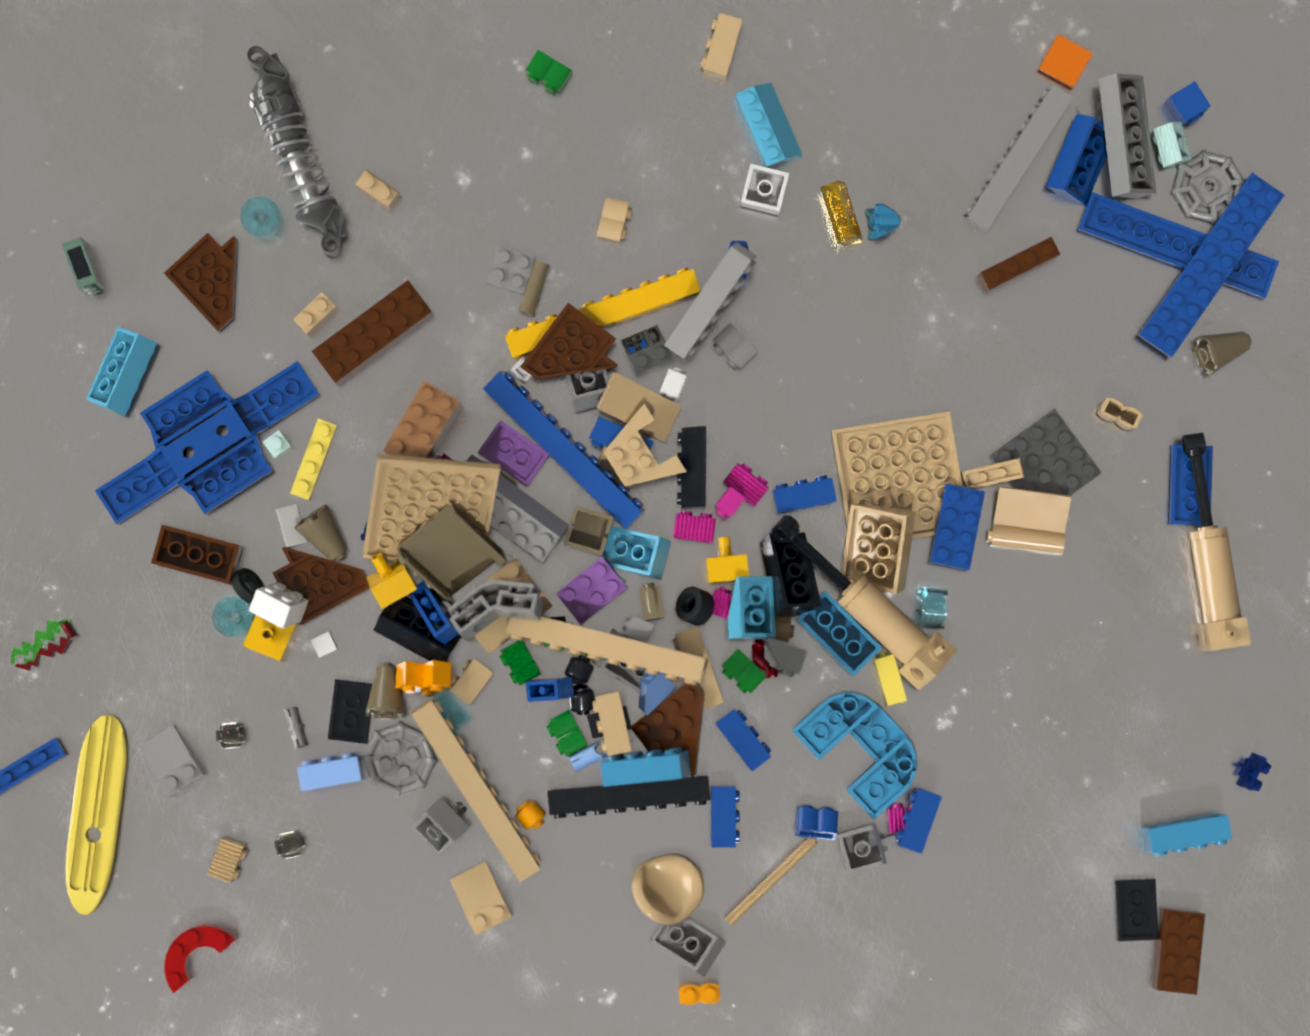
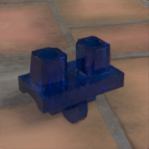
[1236,752,1271,791]

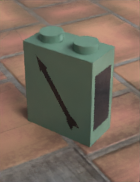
[62,237,104,295]

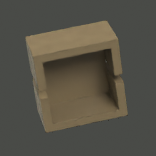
[564,506,614,556]

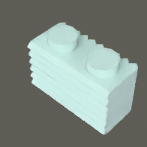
[1153,122,1191,167]

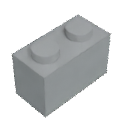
[622,615,655,643]

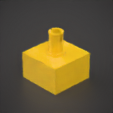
[706,537,749,584]
[366,553,417,609]
[243,615,298,662]

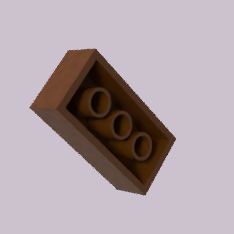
[151,525,243,585]
[1153,907,1205,995]

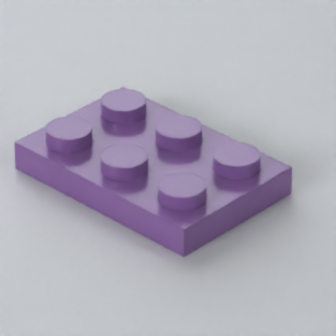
[477,420,550,487]
[556,556,628,625]

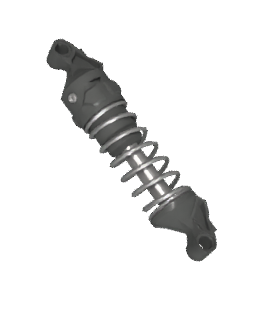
[247,46,348,256]

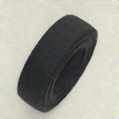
[231,568,264,603]

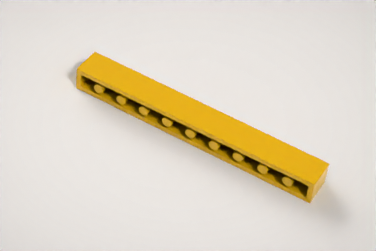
[505,267,701,360]

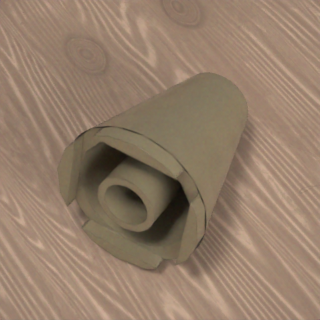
[1193,331,1252,375]
[294,504,347,561]
[365,663,406,719]

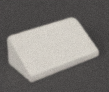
[276,504,308,548]

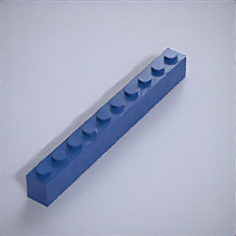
[483,371,645,529]

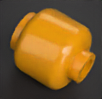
[516,799,546,830]

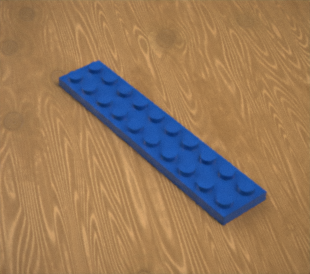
[1138,172,1285,358]
[1078,192,1279,299]

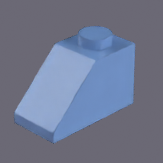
[639,672,676,715]

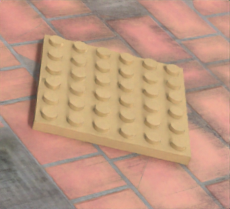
[831,411,963,539]
[363,454,500,561]

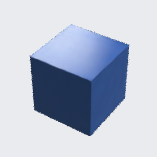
[1165,81,1211,126]

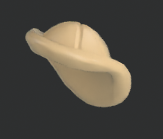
[632,854,704,925]

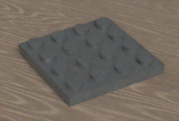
[989,408,1102,496]

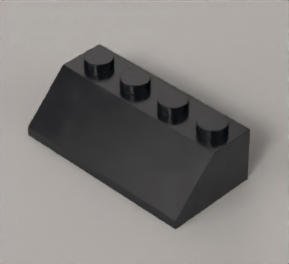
[677,426,706,509]
[760,532,822,617]
[373,596,462,662]

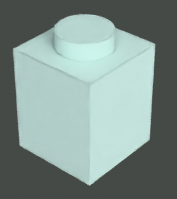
[263,430,293,460]

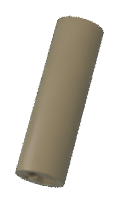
[519,261,550,316]

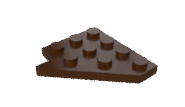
[164,233,237,332]
[520,303,618,379]
[272,547,370,626]
[631,683,705,777]

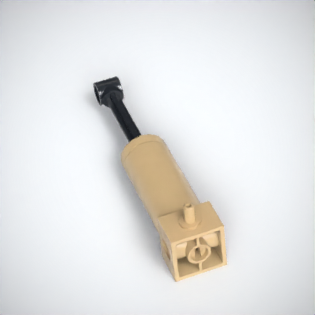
[1181,432,1251,651]
[771,515,957,690]

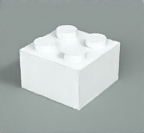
[740,164,789,216]
[249,583,309,629]

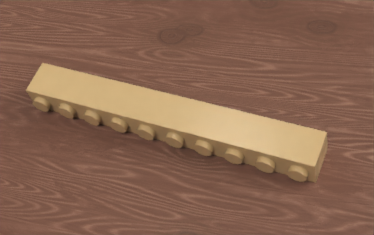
[506,616,708,686]
[411,699,541,883]

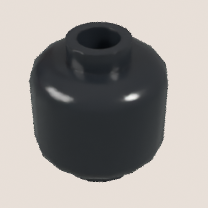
[564,655,594,686]
[568,685,595,716]

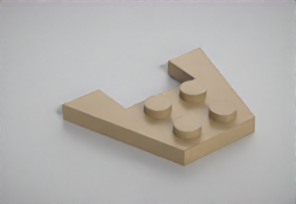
[603,404,687,487]

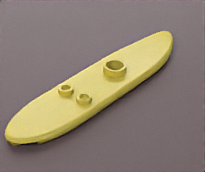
[66,715,127,915]

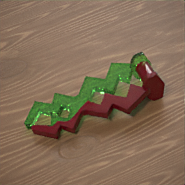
[11,619,77,671]

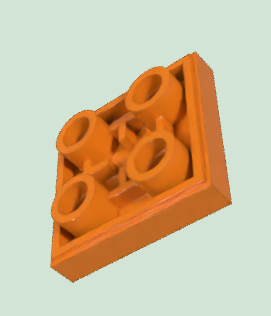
[1038,34,1093,89]

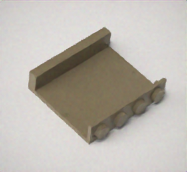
[396,502,506,605]

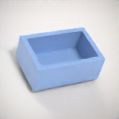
[297,753,365,791]

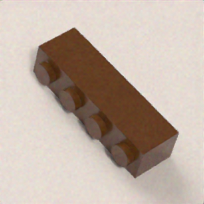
[978,236,1060,293]

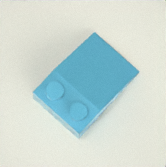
[601,526,671,580]
[728,576,776,639]

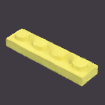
[290,419,337,501]

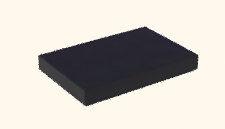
[328,679,372,744]
[1114,879,1159,941]

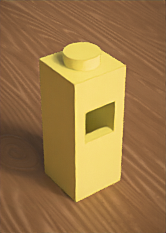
[873,652,907,706]

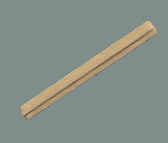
[725,838,817,925]

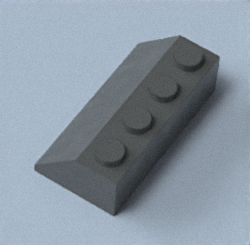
[765,637,808,677]

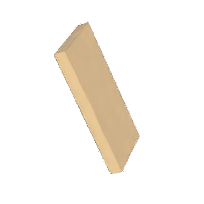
[597,372,682,442]

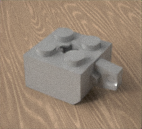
[837,823,897,874]

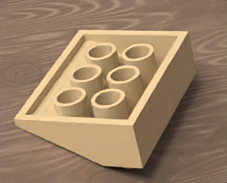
[842,503,916,594]
[475,558,553,654]

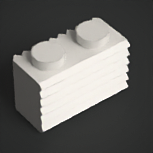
[660,367,687,402]

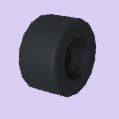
[676,586,714,626]

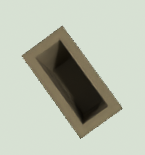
[639,583,665,621]

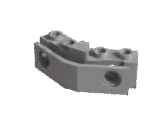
[449,580,544,642]

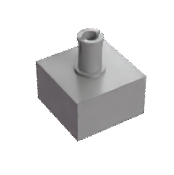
[412,798,469,856]

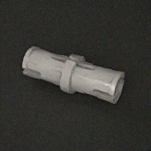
[284,707,307,749]

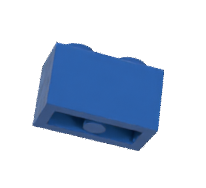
[526,677,574,702]

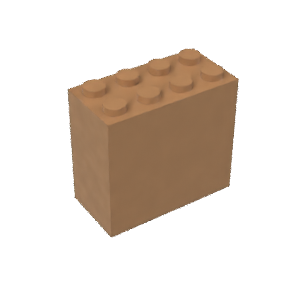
[383,381,464,459]

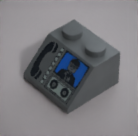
[621,325,673,377]

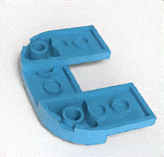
[792,691,918,819]

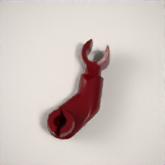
[752,639,779,678]

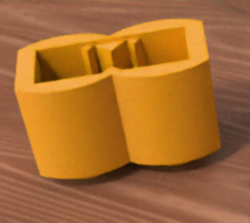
[679,981,720,1005]

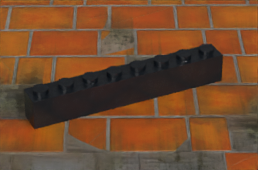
[547,775,710,819]

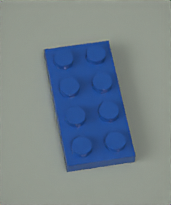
[1169,444,1213,526]
[930,484,985,571]

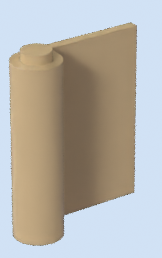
[987,486,1072,555]

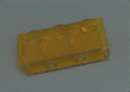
[820,180,863,245]

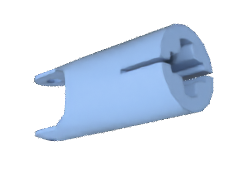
[568,738,608,772]

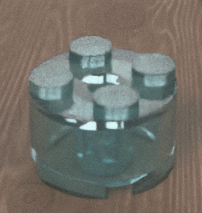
[240,197,283,240]
[915,587,948,629]
[212,597,255,637]

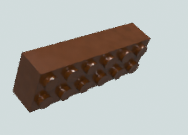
[312,280,434,385]

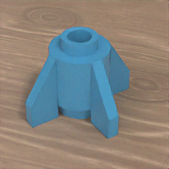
[865,203,901,239]

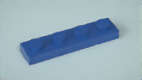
[0,737,67,795]

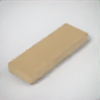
[961,458,1025,489]

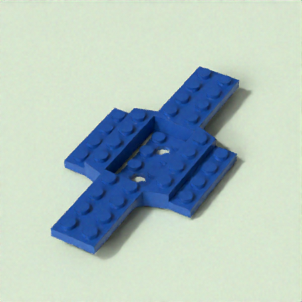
[95,361,320,525]

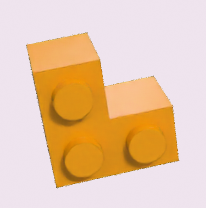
[396,660,451,696]

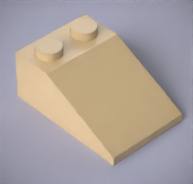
[450,861,513,935]

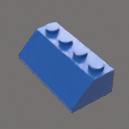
[1046,114,1107,206]

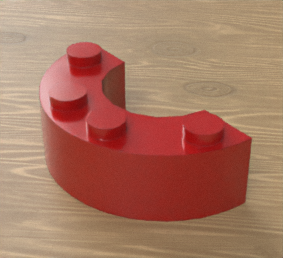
[164,924,239,993]

